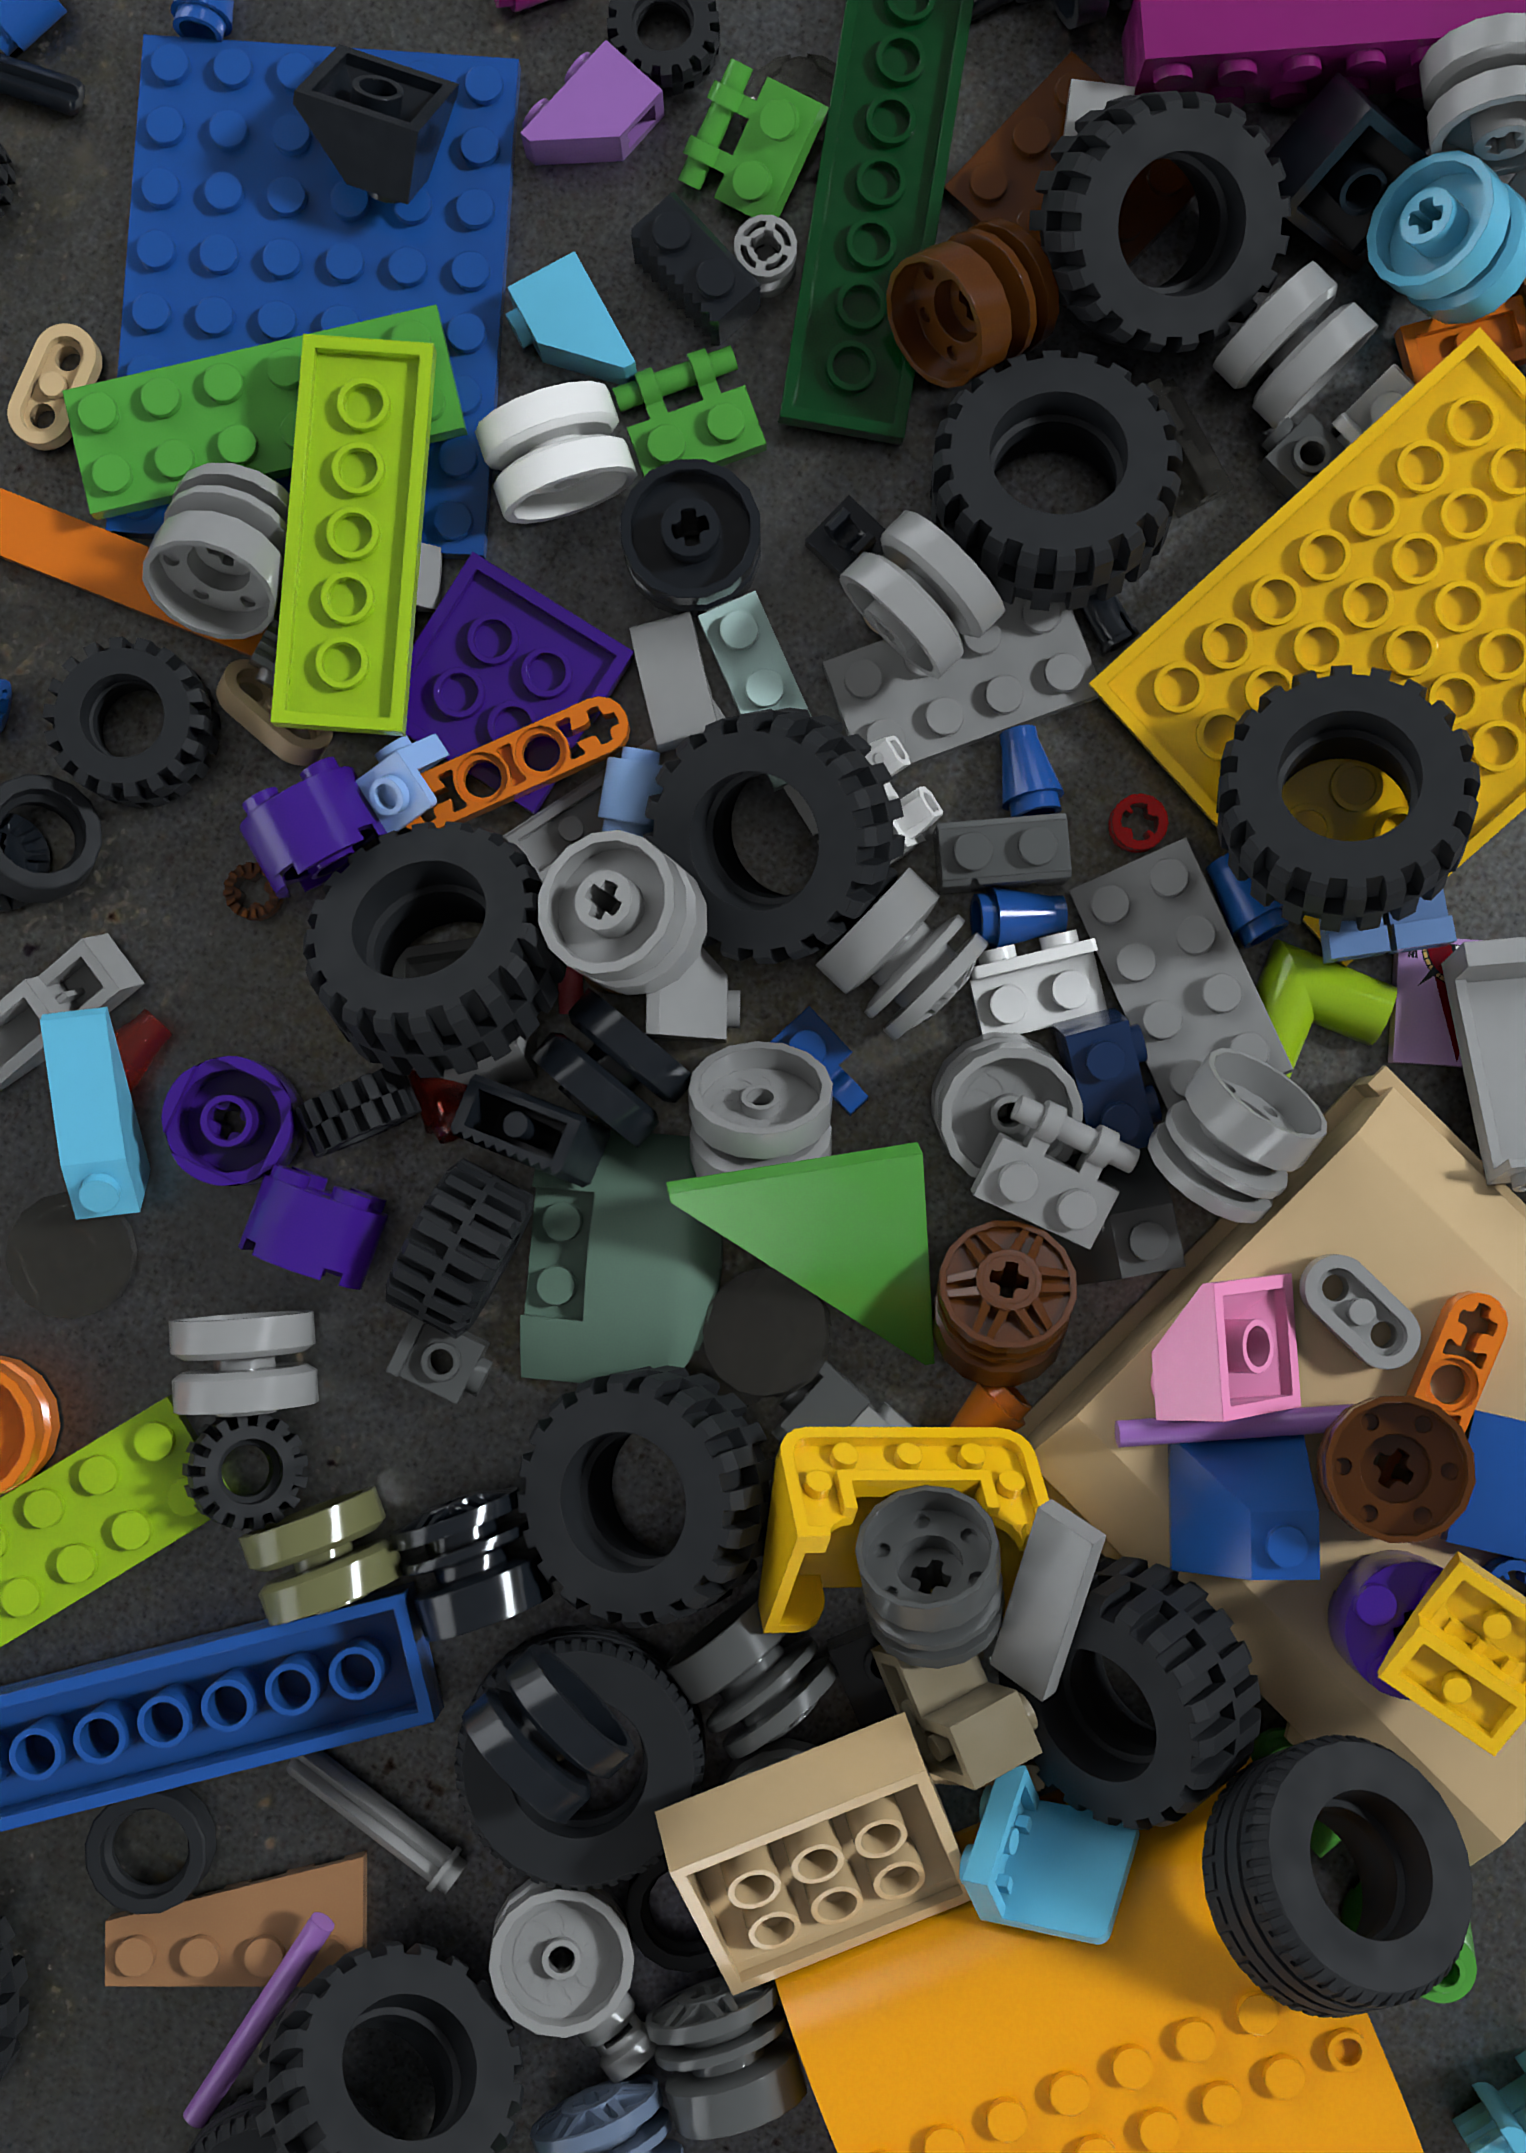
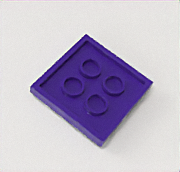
[406,551,635,815]

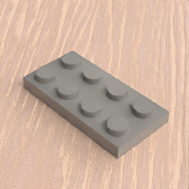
[822,597,1099,770]
[1069,837,1293,1111]

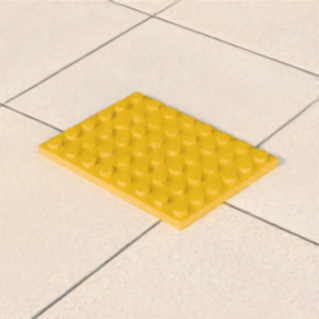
[1088,327,1526,967]

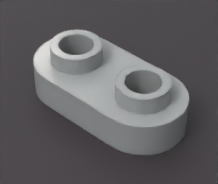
[1299,1254,1421,1370]

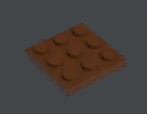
[943,51,1196,309]

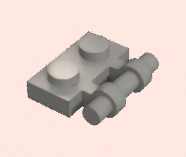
[970,1095,1140,1249]

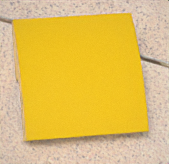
[1377,1551,1526,1757]

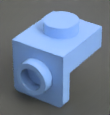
[356,733,449,833]

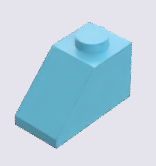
[505,251,637,385]

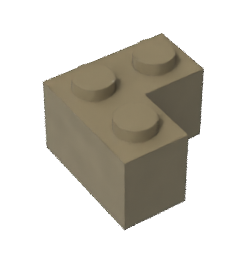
[871,1644,1043,1790]

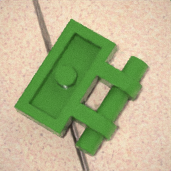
[678,58,829,217]
[612,345,767,477]

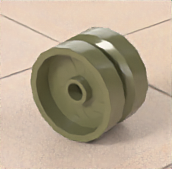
[238,1486,403,1626]

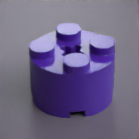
[239,756,387,898]
[161,1056,304,1186]
[238,1164,388,1290]
[1328,1550,1443,1700]

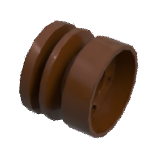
[886,218,1059,388]
[932,1220,1077,1387]
[1316,1396,1476,1543]

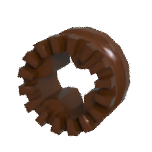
[223,862,285,921]

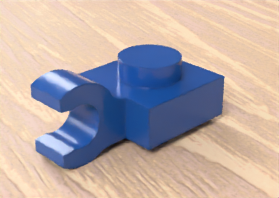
[770,1006,869,1116]

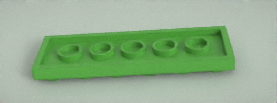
[62,304,468,520]

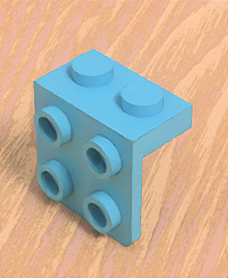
[959,1765,1140,1945]

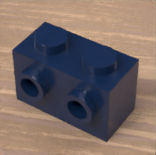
[1052,1008,1162,1149]

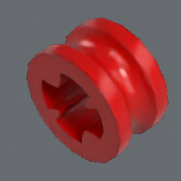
[1107,793,1169,854]

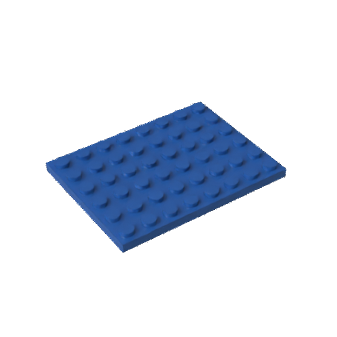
[106,34,521,560]

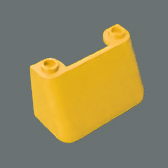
[758,1427,1049,1633]

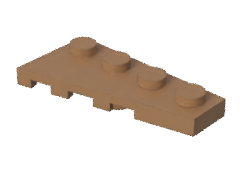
[105,1850,367,1987]

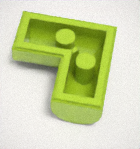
[1256,939,1397,1079]

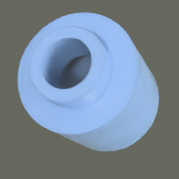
[598,746,663,837]

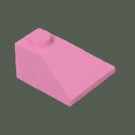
[1151,1273,1301,1422]

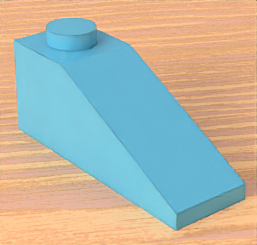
[40,1007,151,1220]

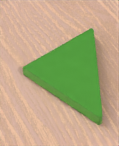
[666,1142,935,1365]

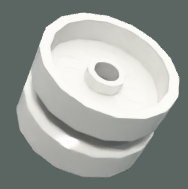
[475,381,637,524]

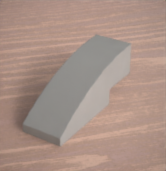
[0,933,145,1091]

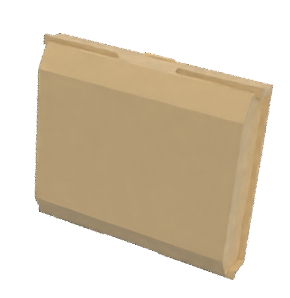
[1014,1066,1526,1866]

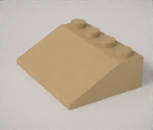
[655,1712,971,1996]

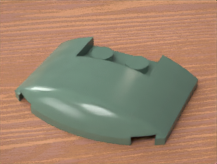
[520,1130,723,1383]

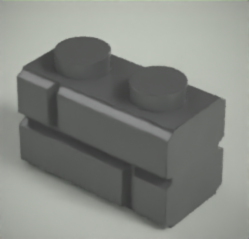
[933,813,1072,895]

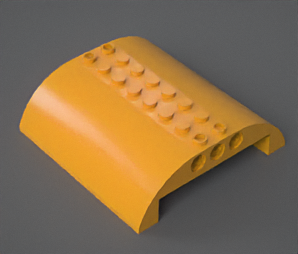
[775,1756,1424,2153]

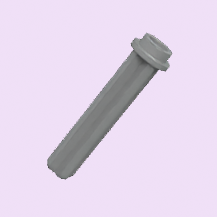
[286,1751,469,1895]

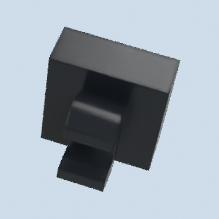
[805,495,886,579]

